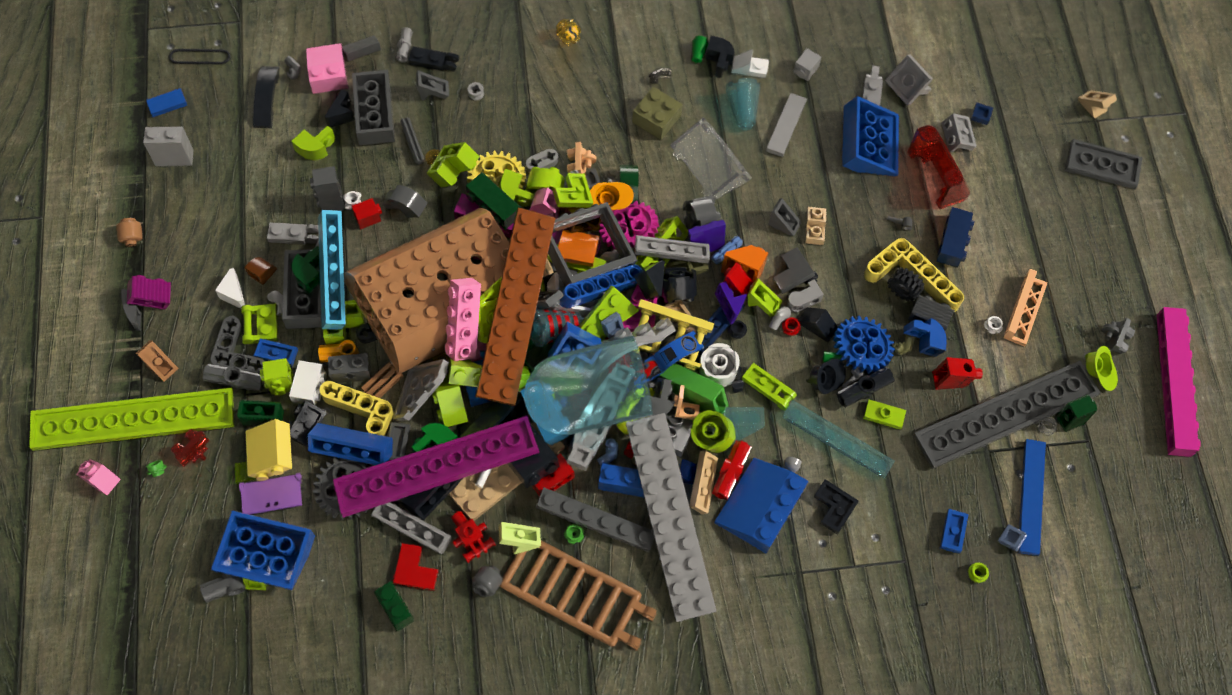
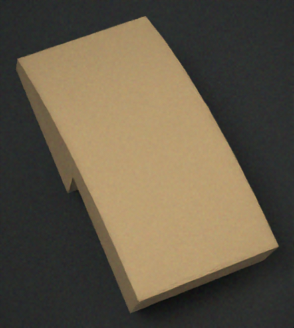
[805,207,826,245]

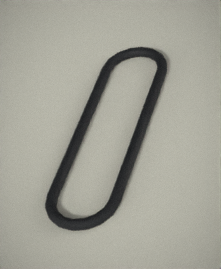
[169,49,231,64]

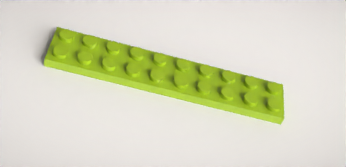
[30,388,234,451]

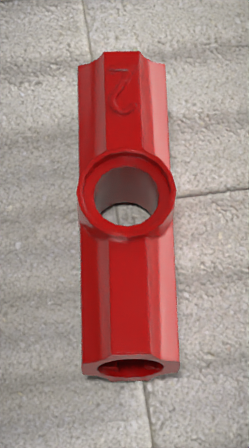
[712,440,751,500]

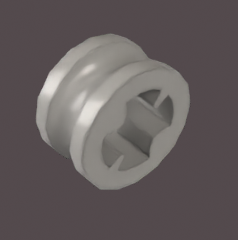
[468,82,484,101]

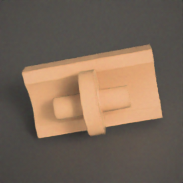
[567,142,596,177]

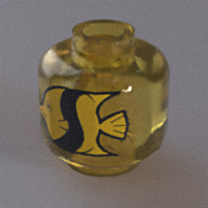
[555,18,581,45]

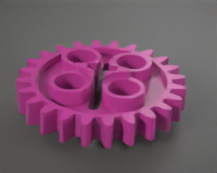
[599,200,659,250]

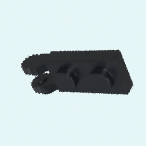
[408,46,460,71]

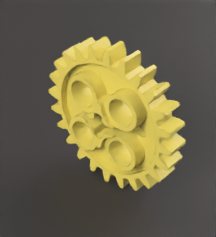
[467,151,526,190]

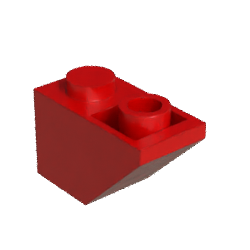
[722,262,753,297]

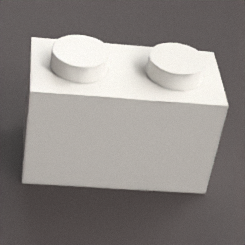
[289,360,327,406]

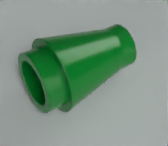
[691,36,709,63]

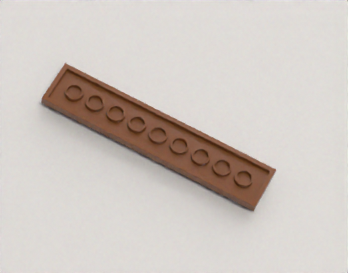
[475,207,555,406]

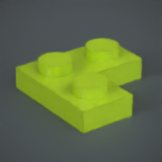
[553,173,594,208]

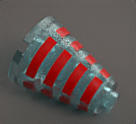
[531,308,584,347]

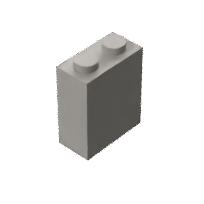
[143,127,194,166]

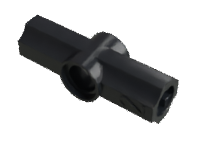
[836,367,895,408]

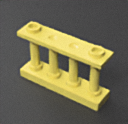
[631,299,714,371]

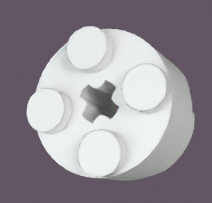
[699,343,739,387]

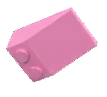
[306,43,348,94]

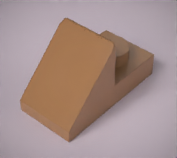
[135,340,179,382]

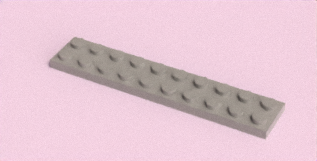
[626,413,717,622]

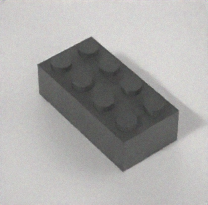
[352,70,395,145]
[282,250,322,329]

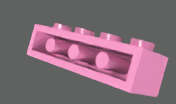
[445,278,481,361]

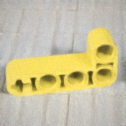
[319,381,394,436]

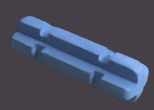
[711,236,743,264]

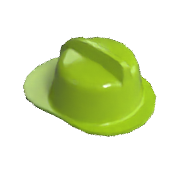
[1085,346,1118,391]

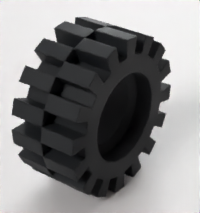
[887,267,924,302]

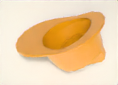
[590,182,634,210]

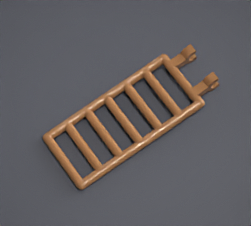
[500,540,657,650]

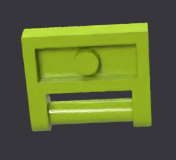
[241,304,278,344]

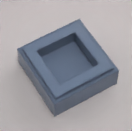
[601,312,624,339]
[998,524,1027,552]

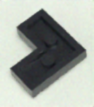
[814,479,859,535]

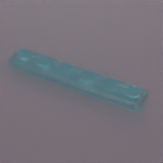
[782,400,895,479]

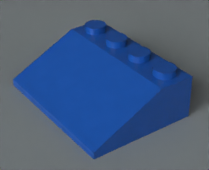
[842,96,899,176]
[714,458,809,554]
[211,511,315,590]

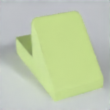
[499,522,541,554]

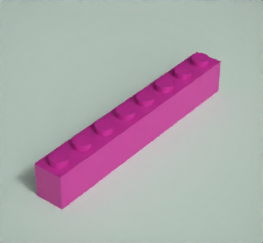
[1157,307,1201,457]

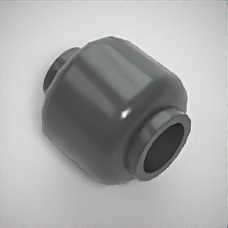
[472,566,503,597]

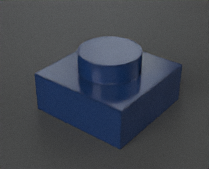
[971,102,993,125]

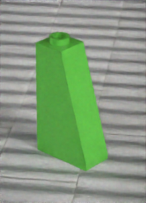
[656,363,729,414]

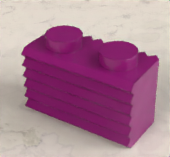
[126,275,171,310]

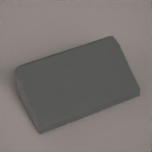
[342,35,381,61]

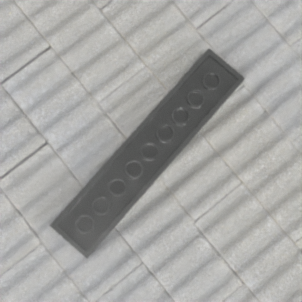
[913,361,1101,469]

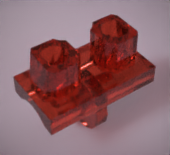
[171,429,209,467]

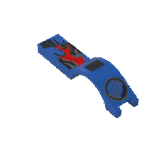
[627,331,704,392]

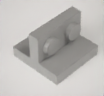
[885,55,933,105]

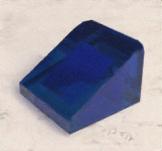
[680,459,697,485]

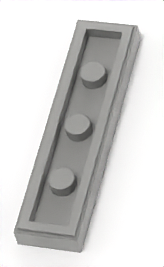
[766,93,807,157]
[635,235,710,263]

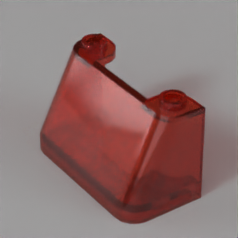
[908,125,970,210]

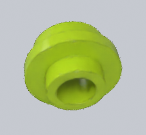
[968,562,989,583]

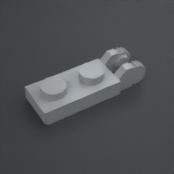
[267,222,319,244]

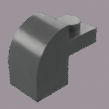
[382,185,427,218]
[635,378,675,416]

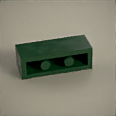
[466,173,521,230]

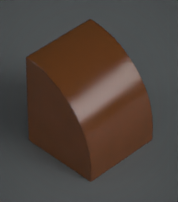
[245,257,277,285]

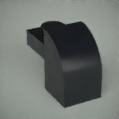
[706,35,735,78]

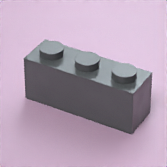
[310,166,345,211]

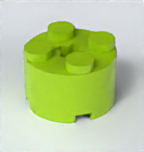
[525,167,565,194]
[691,410,736,453]

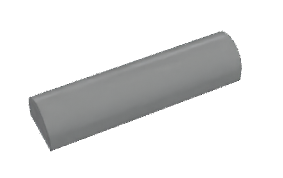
[371,502,451,554]

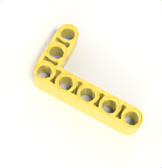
[864,238,964,312]

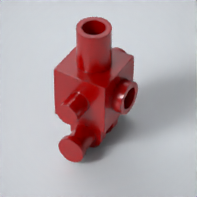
[451,511,496,563]

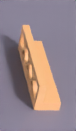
[1003,269,1047,347]

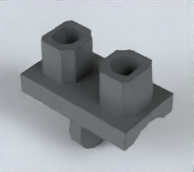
[1102,318,1135,354]

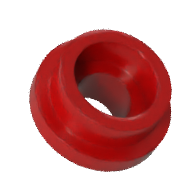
[782,317,801,336]

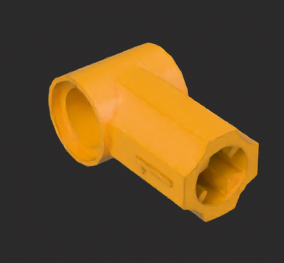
[318,340,359,363]

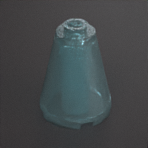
[725,78,761,130]

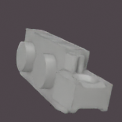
[862,66,883,106]

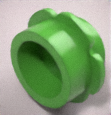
[146,460,167,477]
[564,524,584,544]

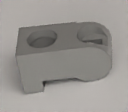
[787,279,824,313]

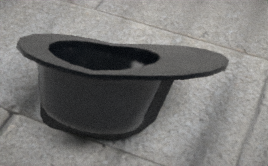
[806,359,846,395]

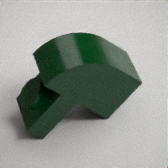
[619,165,639,204]
[292,246,320,293]

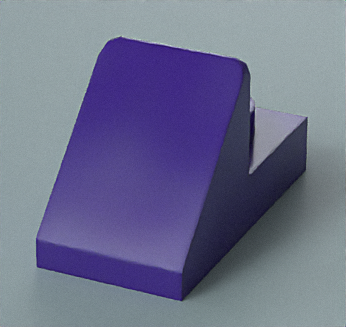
[714,282,747,324]

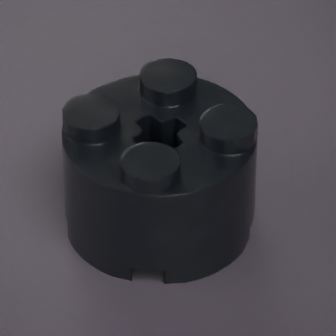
[661,267,697,303]

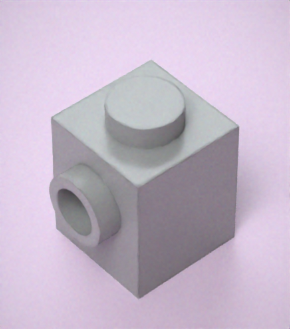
[793,49,821,81]

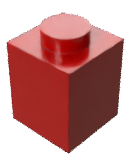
[352,198,382,229]

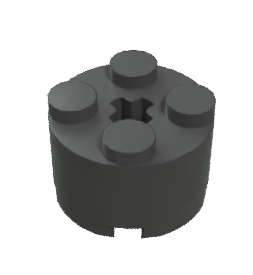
[683,196,721,230]

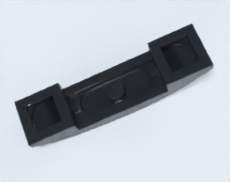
[253,66,280,128]

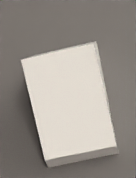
[215,268,245,309]

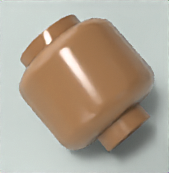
[116,218,143,247]

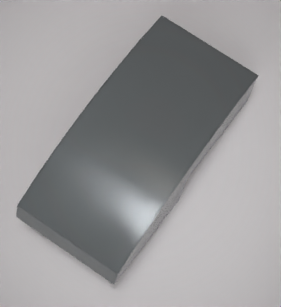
[121,289,141,331]

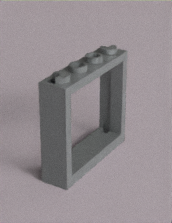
[548,202,638,287]

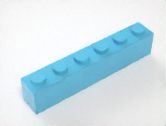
[318,210,346,330]

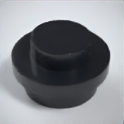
[728,320,747,339]

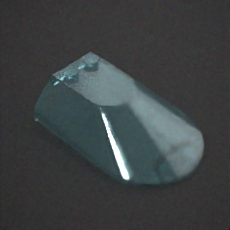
[524,336,653,435]

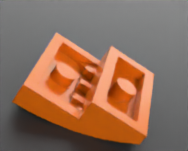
[558,229,600,267]

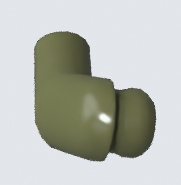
[893,334,915,355]

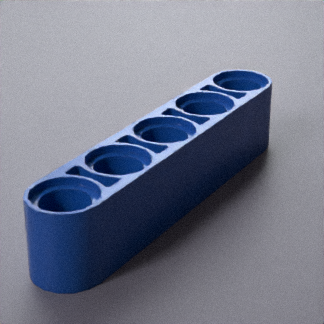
[559,265,642,308]

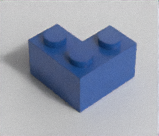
[548,321,602,371]

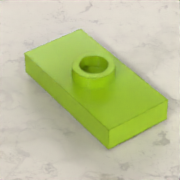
[863,399,906,430]

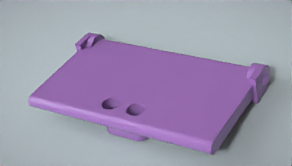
[239,473,302,515]

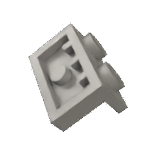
[942,113,977,152]

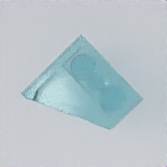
[724,407,765,444]

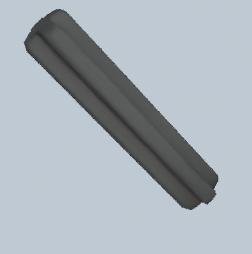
[401,117,425,165]

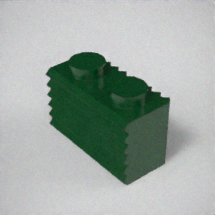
[1056,394,1097,432]
[237,400,284,427]
[374,582,414,631]

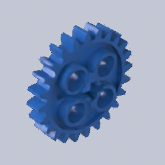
[833,316,895,374]

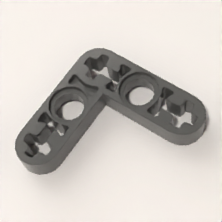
[210,316,265,374]

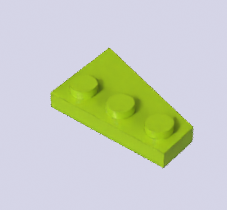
[578,286,639,338]

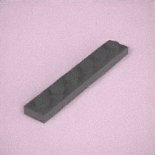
[536,488,655,552]

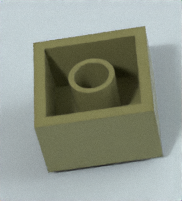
[632,87,683,140]

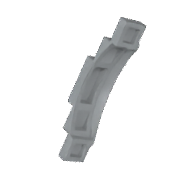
[571,318,676,394]
[567,362,635,471]

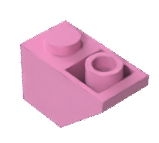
[76,459,121,495]

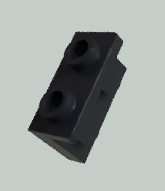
[287,401,327,447]

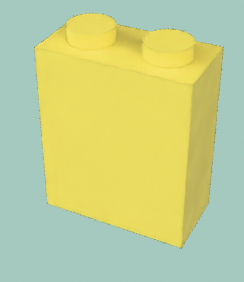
[246,419,292,481]

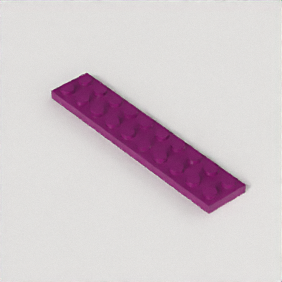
[333,416,539,518]

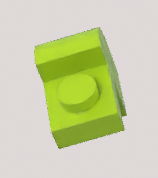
[291,126,335,160]
[499,168,535,207]

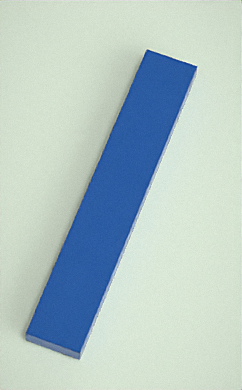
[1018,439,1046,556]

